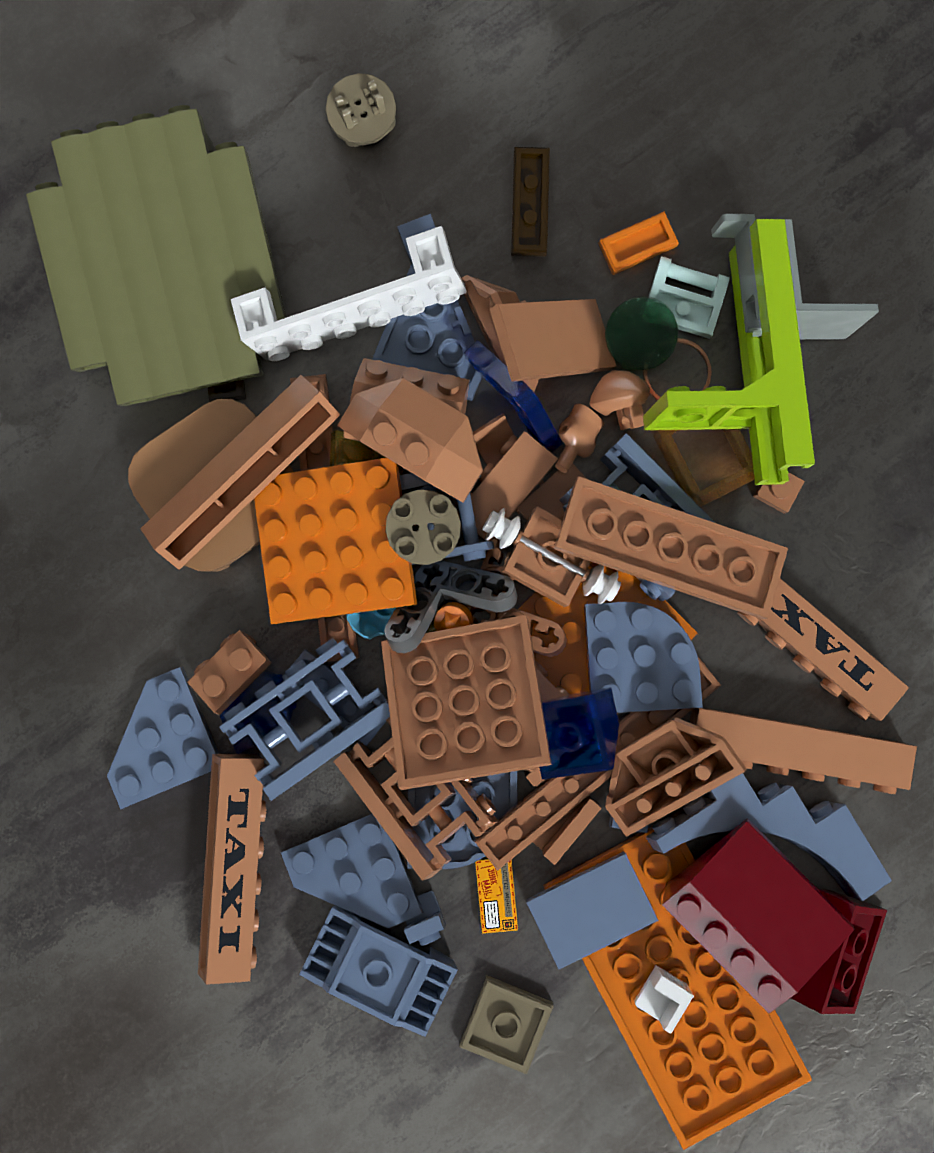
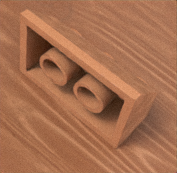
[344,358,470,441]

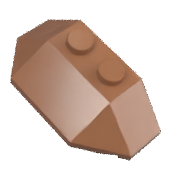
[461,275,539,415]
[337,378,483,503]
[605,717,747,837]

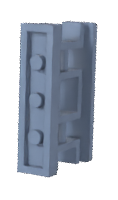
[560,433,715,602]
[220,638,390,801]

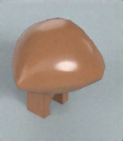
[589,370,650,430]

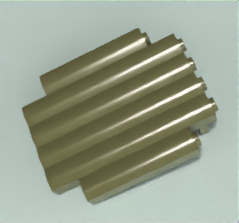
[26,105,287,406]

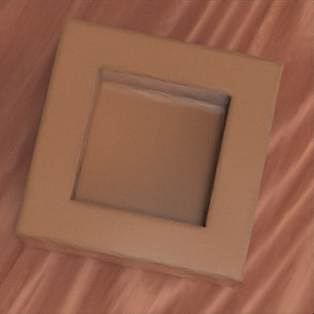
[753,472,805,514]

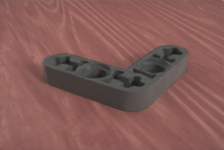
[384,561,518,653]

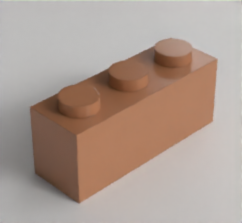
[454,431,558,542]

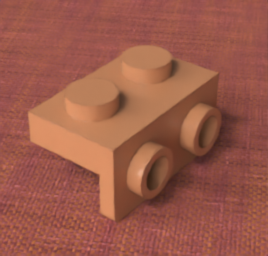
[187,630,272,715]

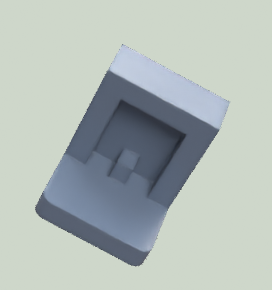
[404,891,447,946]

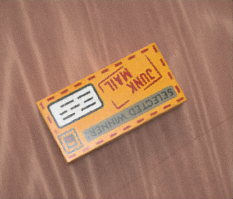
[475,857,518,934]

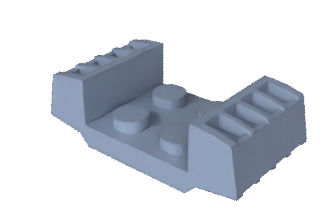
[299,905,458,1037]

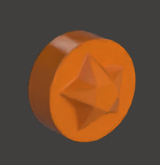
[434,602,473,631]

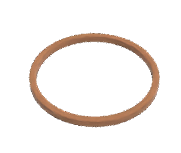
[643,338,712,400]

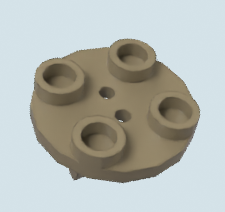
[326,73,397,147]
[385,489,461,565]

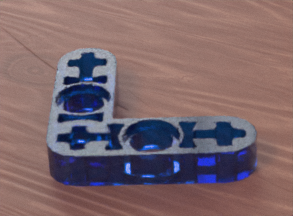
[463,340,563,453]

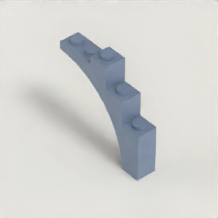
[646,773,892,901]

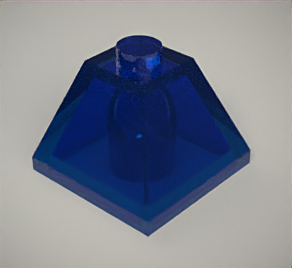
[539,687,619,779]

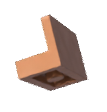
[533,795,602,865]

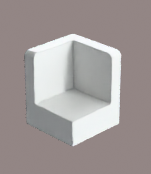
[634,965,694,1034]

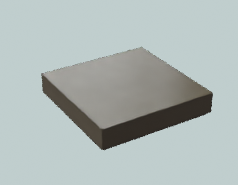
[459,975,554,1074]

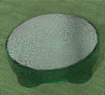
[605,296,678,370]

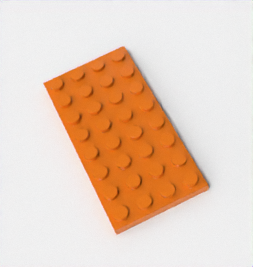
[543,826,812,1150]

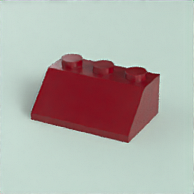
[791,889,887,1014]

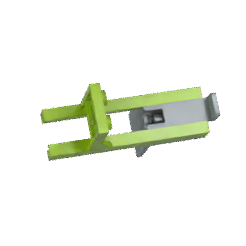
[643,214,879,485]

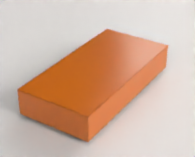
[598,211,679,275]

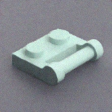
[642,256,730,339]

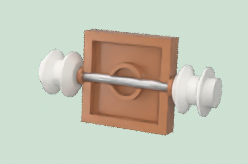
[482,506,621,607]

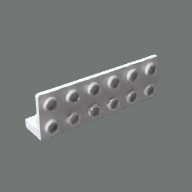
[231,226,467,361]

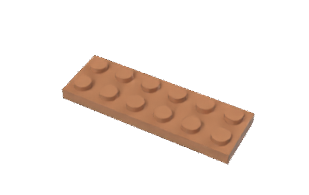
[554,476,788,619]

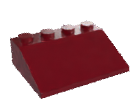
[662,818,855,1013]

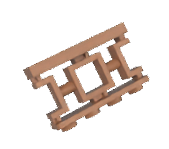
[333,717,498,881]

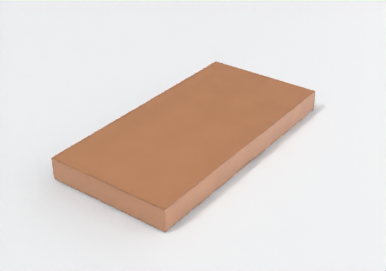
[490,299,617,382]

